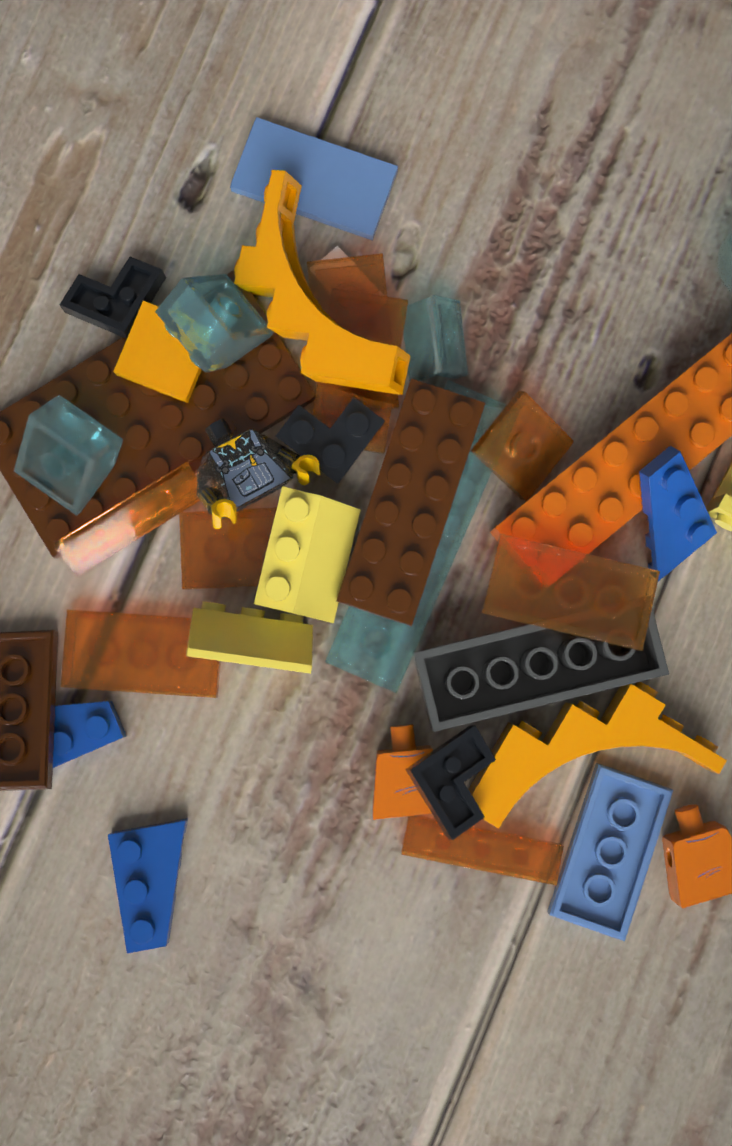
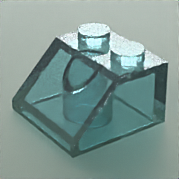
[155,274,274,373]
[14,395,123,515]

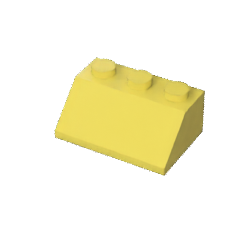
[254,486,361,623]
[186,601,313,674]

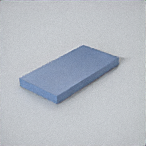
[230,117,398,241]
[547,763,673,941]

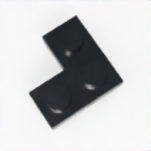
[59,256,166,339]
[276,397,385,484]
[405,725,496,840]

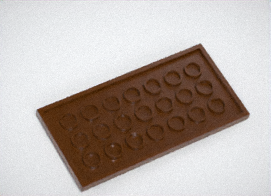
[0,270,317,559]

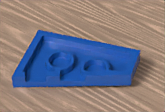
[639,446,717,581]
[53,701,127,768]
[108,818,188,953]

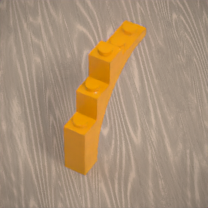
[234,170,411,395]
[468,682,727,829]

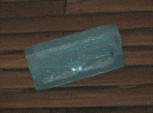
[401,295,468,381]

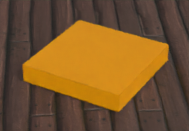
[113,301,217,403]

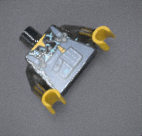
[196,418,320,529]

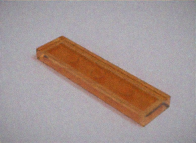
[54,462,206,576]
[401,815,564,886]

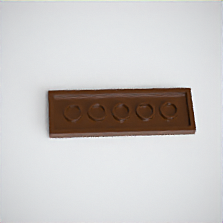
[337,378,485,626]

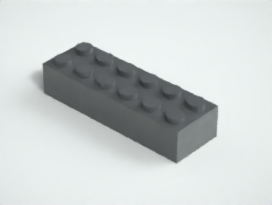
[412,596,669,732]

